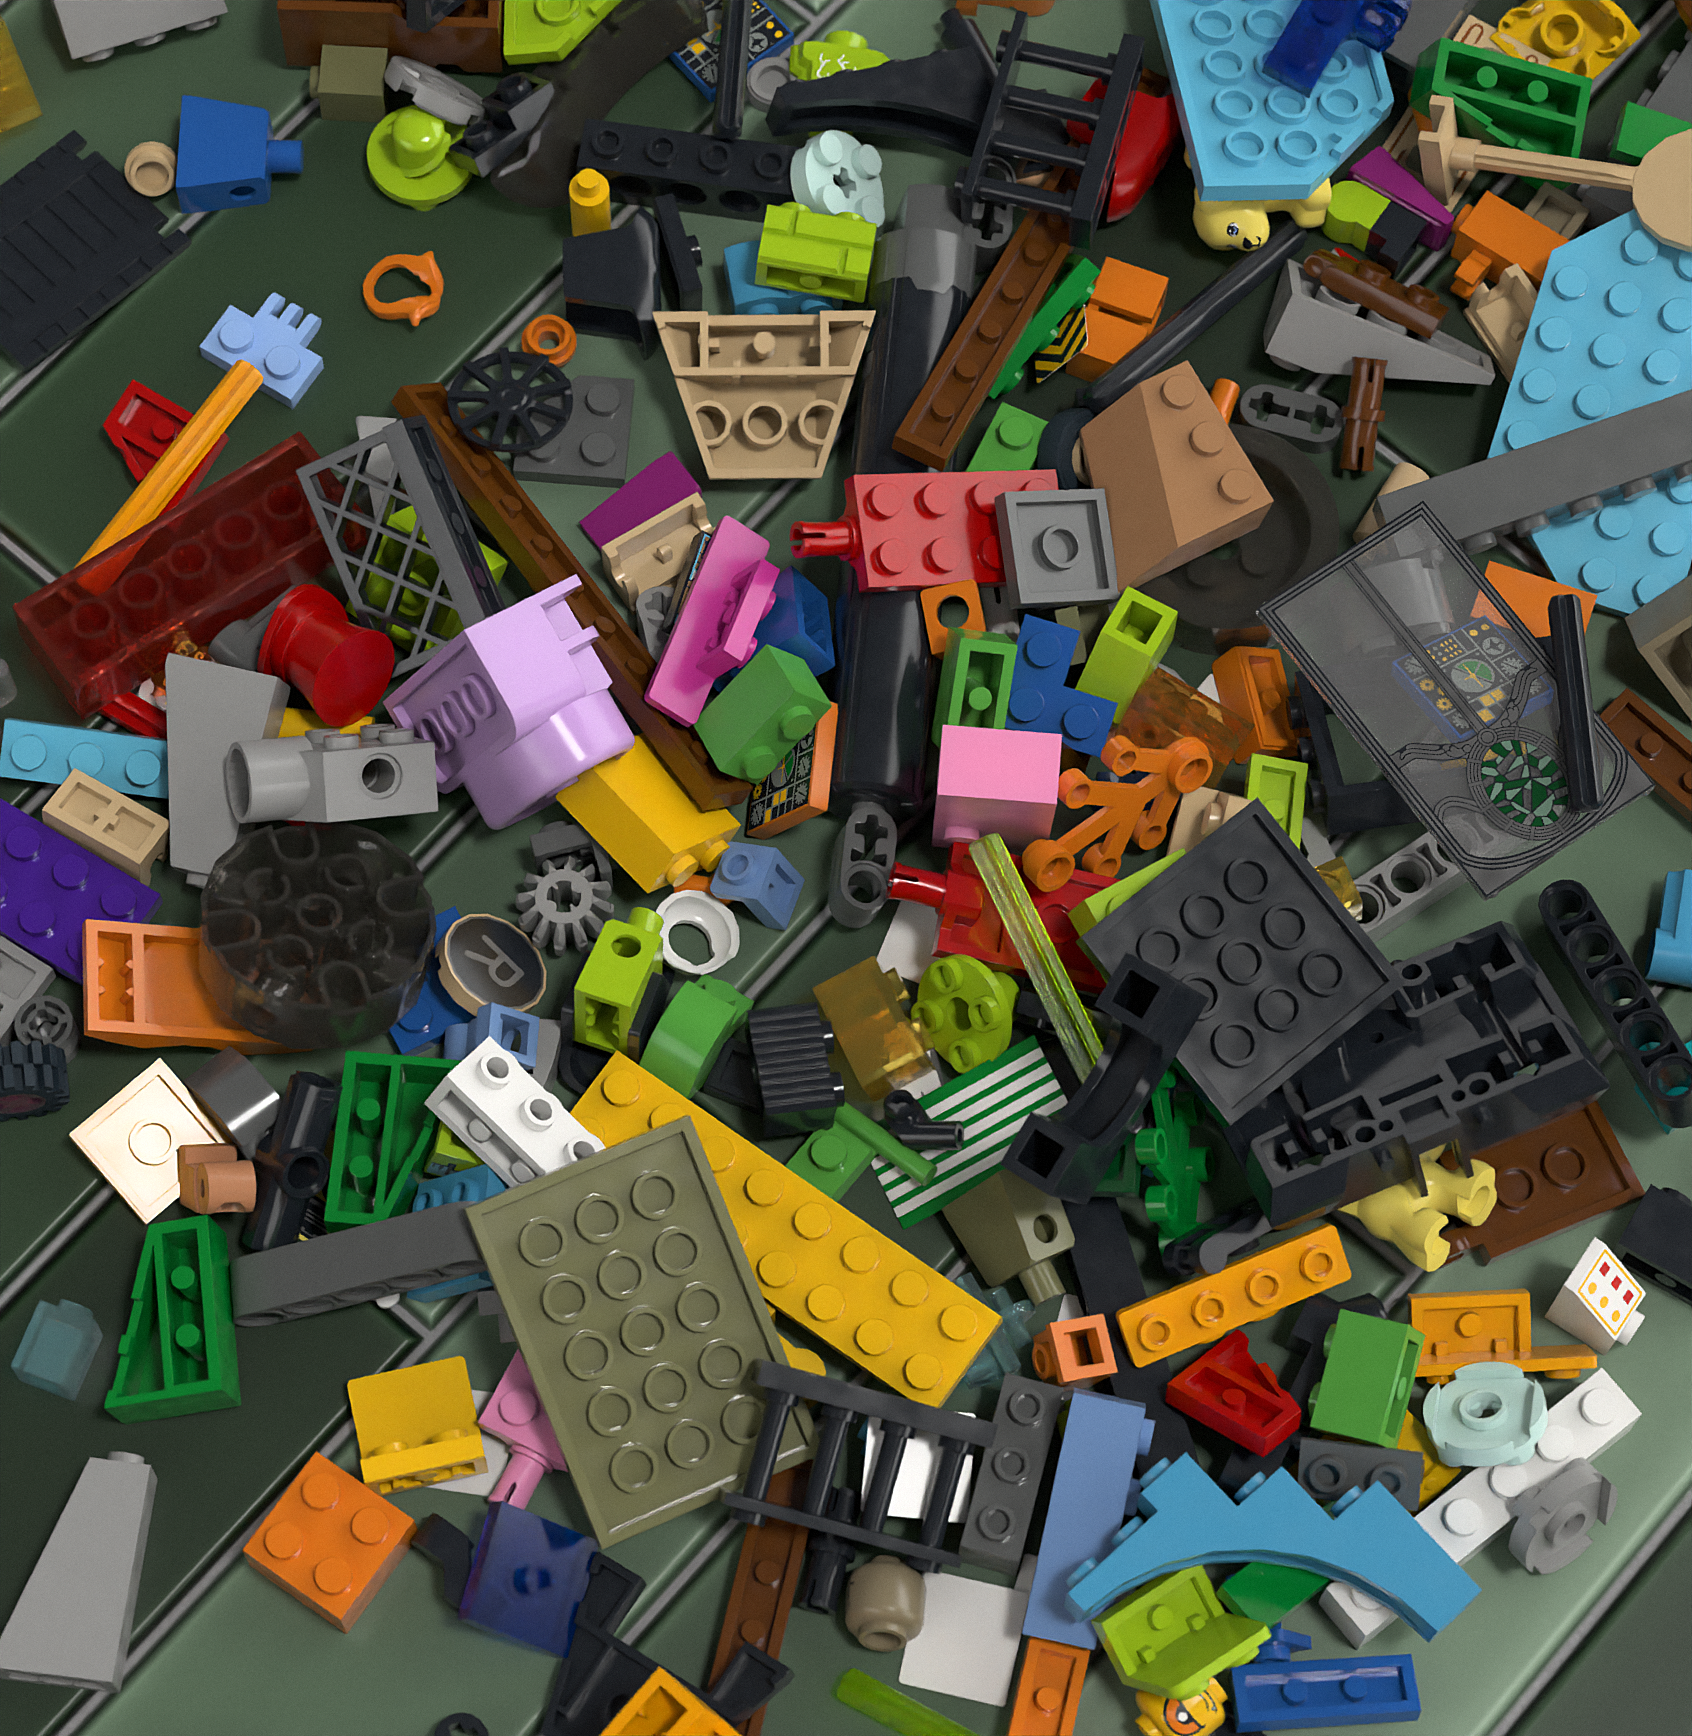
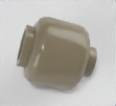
[845,1555,927,1652]

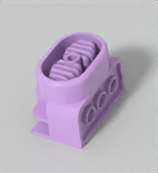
[383,574,635,830]

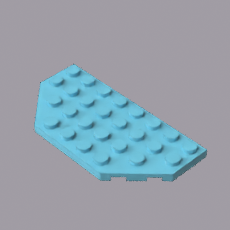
[1150,0,1394,201]
[1487,209,1692,618]

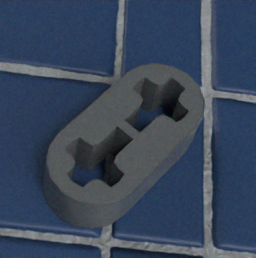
[1238,384,1343,454]

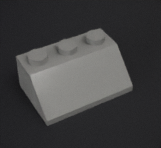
[50,0,228,62]

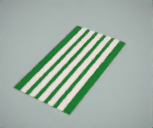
[871,1035,1068,1230]

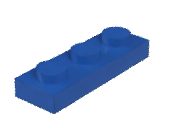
[1228,1654,1422,1733]

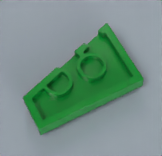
[987,253,1101,399]

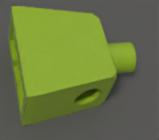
[574,907,664,1057]

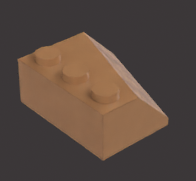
[1079,360,1274,595]

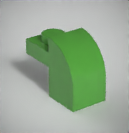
[639,974,754,1100]

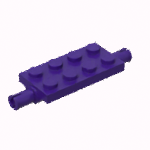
[0,798,163,986]

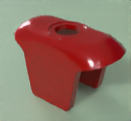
[1066,79,1183,223]

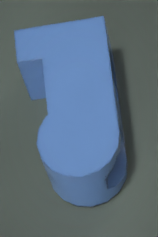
[443,1002,540,1071]

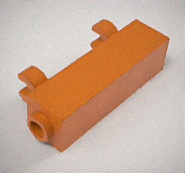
[1450,190,1570,301]

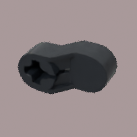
[410,1512,506,1631]

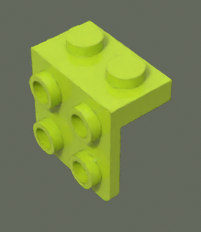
[1091,1565,1271,1701]

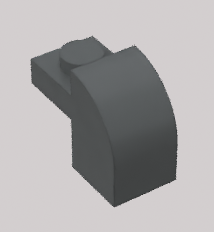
[182,1046,283,1180]

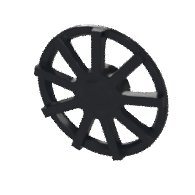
[448,347,573,453]

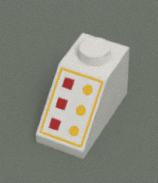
[1545,1238,1646,1356]

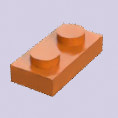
[1006,1636,1091,1736]

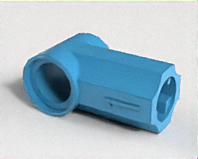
[1644,869,1692,988]

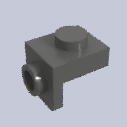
[529,821,621,889]

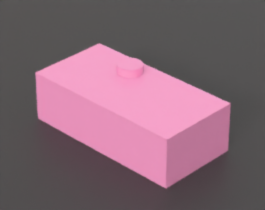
[932,725,1062,854]

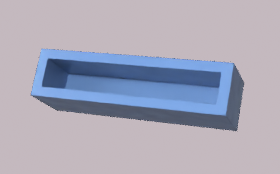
[1022,1388,1155,1650]

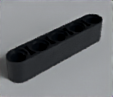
[1538,879,1692,1128]

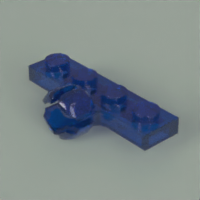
[1261,0,1413,98]

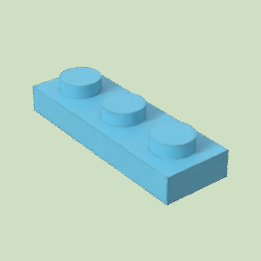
[0,718,169,799]

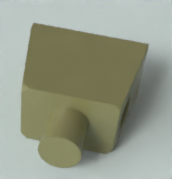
[942,1169,1075,1307]

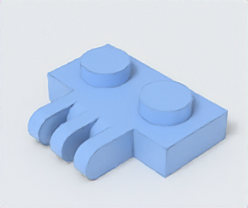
[199,292,324,409]

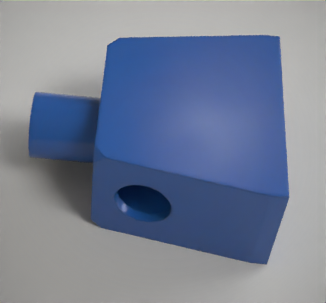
[176,95,304,214]
[712,565,835,693]

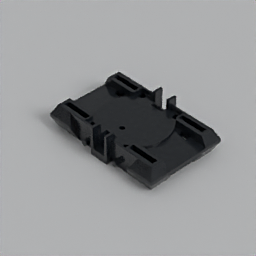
[1212,921,1610,1231]

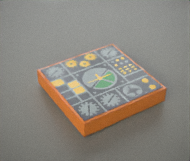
[747,701,838,840]

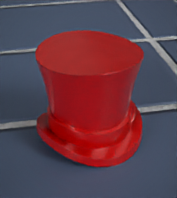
[257,584,395,727]

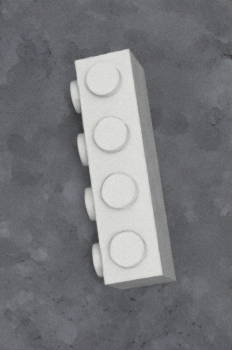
[424,1036,605,1187]

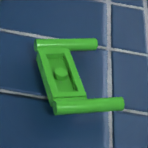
[785,1102,938,1202]

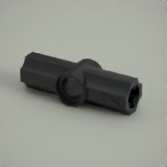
[242,1071,343,1251]

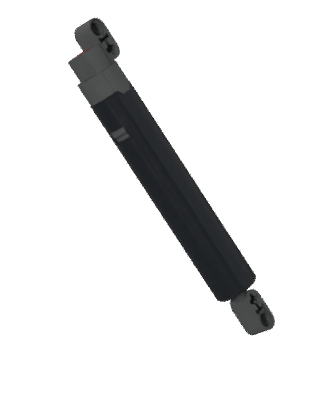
[826,156,1016,928]

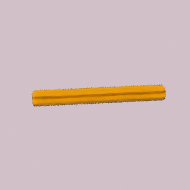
[72,359,263,592]

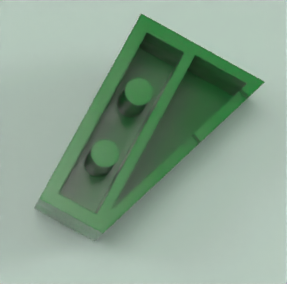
[1409,37,1593,191]
[324,1050,463,1234]
[104,1215,241,1425]

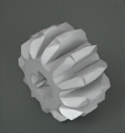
[515,855,614,957]

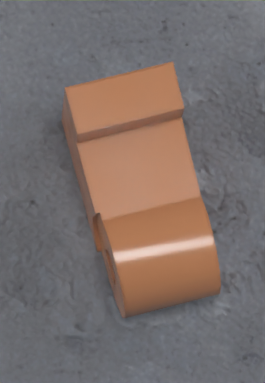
[179,1143,256,1215]

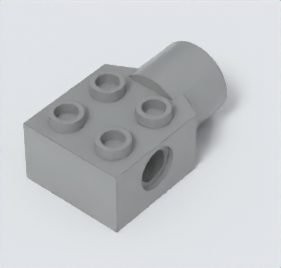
[226,724,438,823]

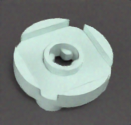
[790,130,885,227]
[1423,1361,1548,1467]

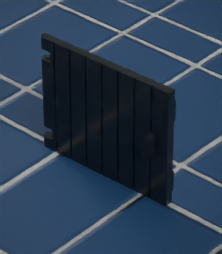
[0,130,192,374]

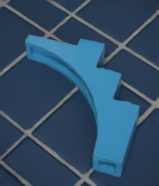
[1063,1453,1482,1643]

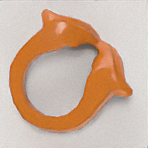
[363,251,444,327]

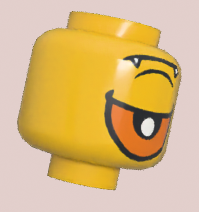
[1134,1677,1228,1736]

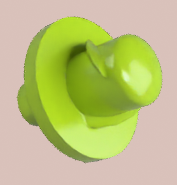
[367,105,473,211]
[911,954,1021,1073]

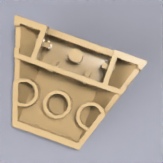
[652,310,876,480]

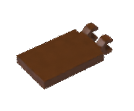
[1435,1100,1645,1269]

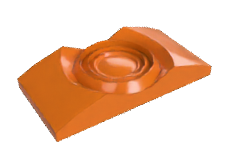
[82,919,316,1055]

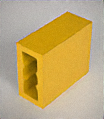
[555,733,741,894]

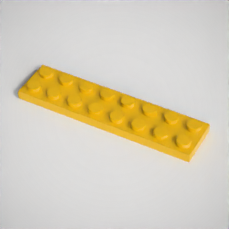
[569,1050,1003,1408]

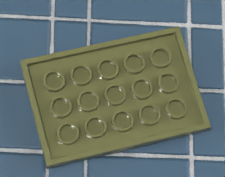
[462,1115,820,1550]

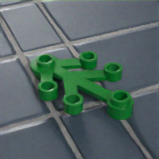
[1135,1063,1215,1257]

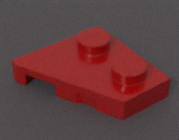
[103,379,229,528]
[1165,1329,1301,1457]

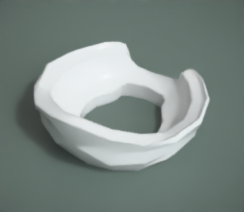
[656,890,740,976]

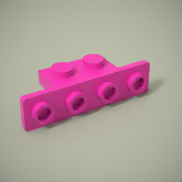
[644,516,780,727]

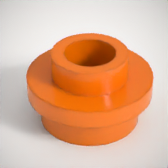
[521,314,577,368]

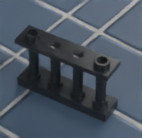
[953,10,1145,250]
[718,1357,998,1574]

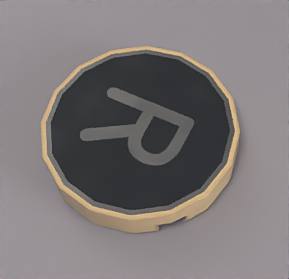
[435,914,546,1017]

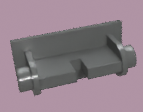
[1297,1437,1425,1511]

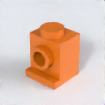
[1032,1314,1118,1392]

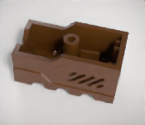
[277,0,505,73]

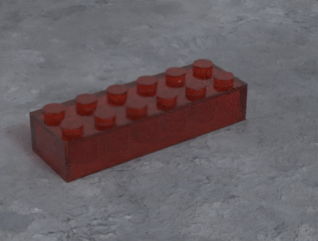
[12,431,367,720]

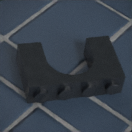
[1000,952,1210,1205]

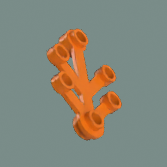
[1022,735,1213,892]

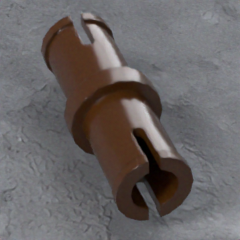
[1339,356,1388,471]

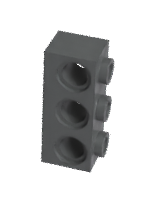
[959,1373,1064,1577]

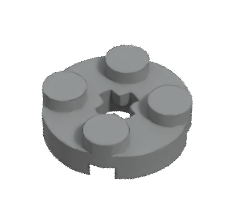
[1508,1458,1618,1574]

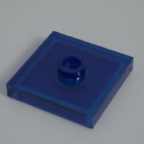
[457,1501,598,1658]

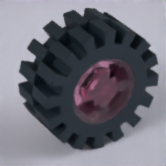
[0,1041,70,1122]

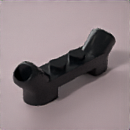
[1217,1292,1388,1506]

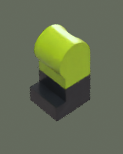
[1321,181,1427,281]

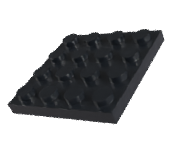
[1075,797,1405,1129]

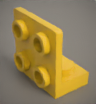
[347,1356,489,1496]

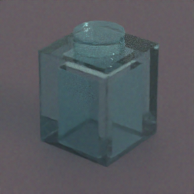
[11,1300,103,1401]

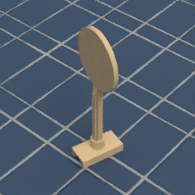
[1418,95,1692,252]

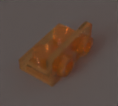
[1115,667,1255,789]

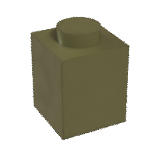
[310,45,390,123]

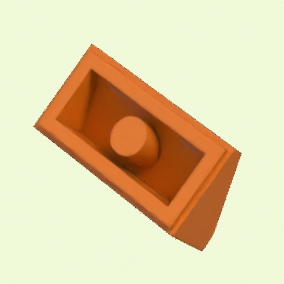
[1212,646,1301,764]

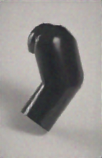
[883,1089,964,1150]

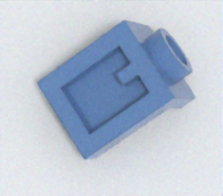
[710,842,805,930]

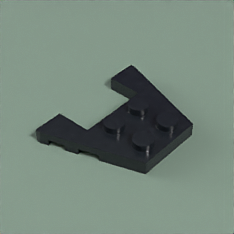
[541,1551,795,1736]

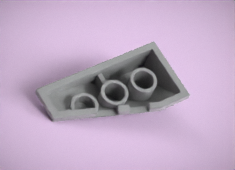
[1263,259,1495,385]

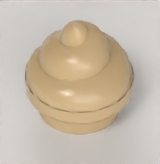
[125,141,178,196]

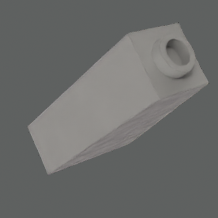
[165,653,291,892]
[0,1452,158,1694]

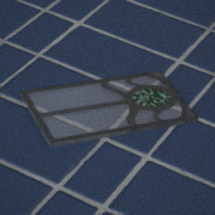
[1256,501,1656,902]

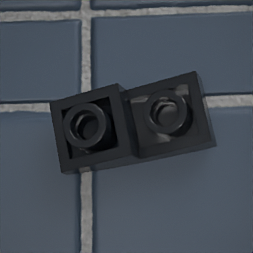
[448,71,555,177]

